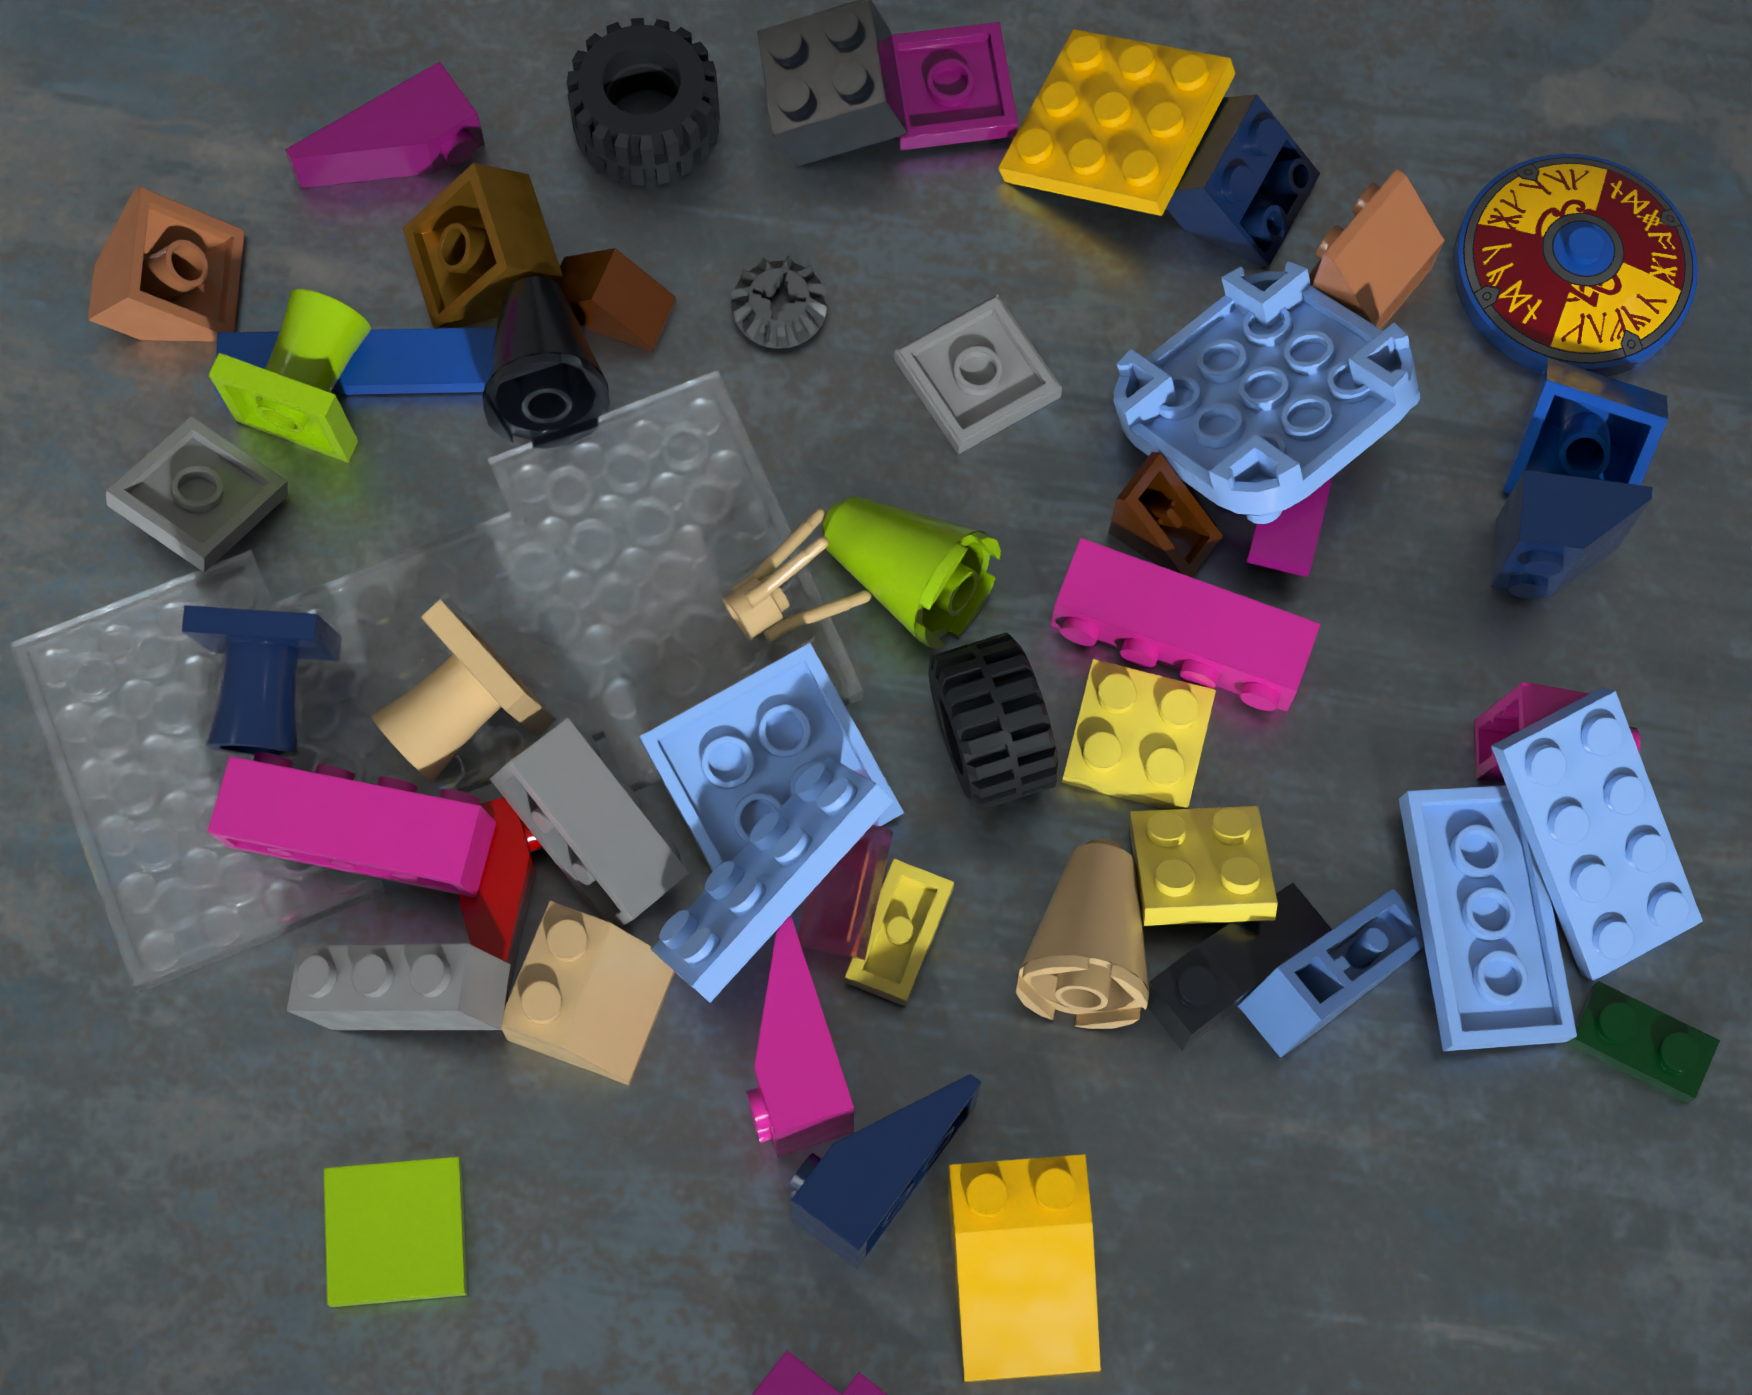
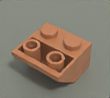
[1309,169,1444,329]

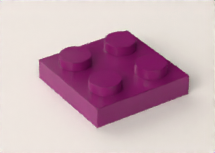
[892,22,1018,150]

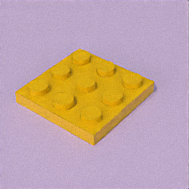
[998,29,1236,216]

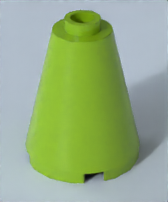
[822,496,1001,649]

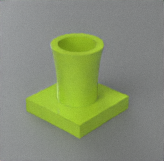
[209,289,371,463]

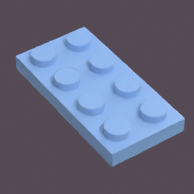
[1491,687,1703,981]
[651,756,894,1002]
[1399,785,1577,1051]

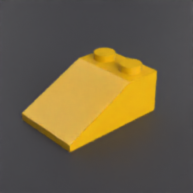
[946,1154,1101,1382]

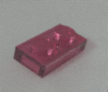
[798,825,893,960]

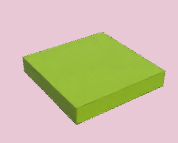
[324,1156,468,1307]

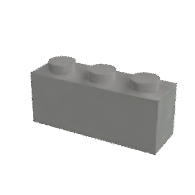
[489,718,689,928]
[287,943,511,1030]

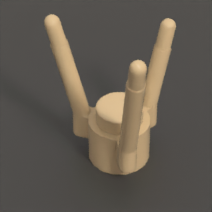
[722,508,871,643]

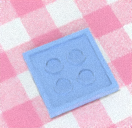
[638,643,904,872]

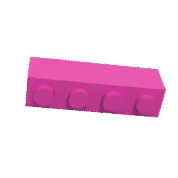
[1050,538,1321,712]
[207,752,496,898]

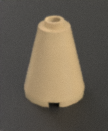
[1016,839,1149,1029]

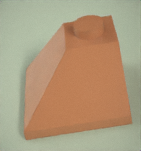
[88,186,245,342]

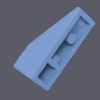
[1238,888,1425,1058]

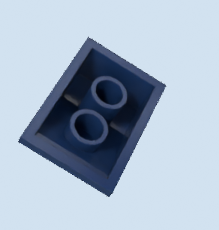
[789,1074,981,1269]

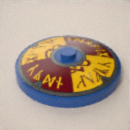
[1453,154,1698,377]

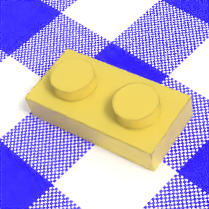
[845,859,954,1007]

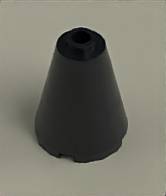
[482,276,610,449]

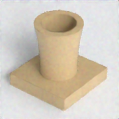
[371,599,557,783]

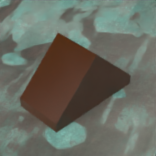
[557,248,676,353]
[1108,452,1223,577]

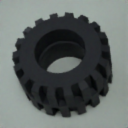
[567,18,720,186]
[928,632,1059,811]

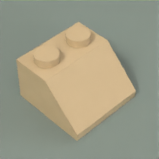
[501,901,675,1086]

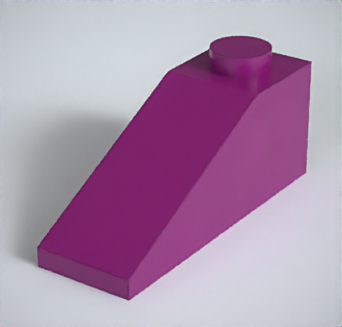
[285,61,485,188]

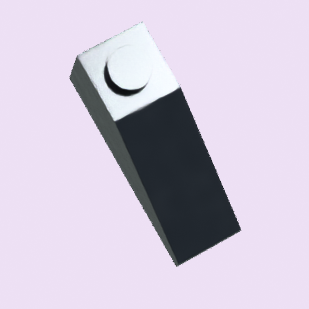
[1147,883,1332,1051]

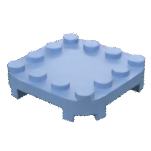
[1113,261,1420,524]

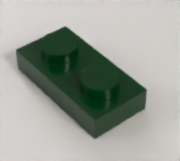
[1566,981,1720,1103]

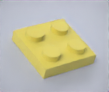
[1062,659,1216,810]
[1129,806,1278,926]

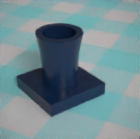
[182,605,342,757]

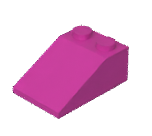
[746,916,854,1157]

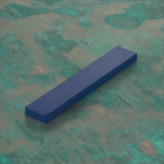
[214,326,586,397]

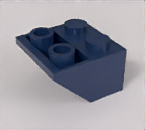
[1166,94,1320,267]

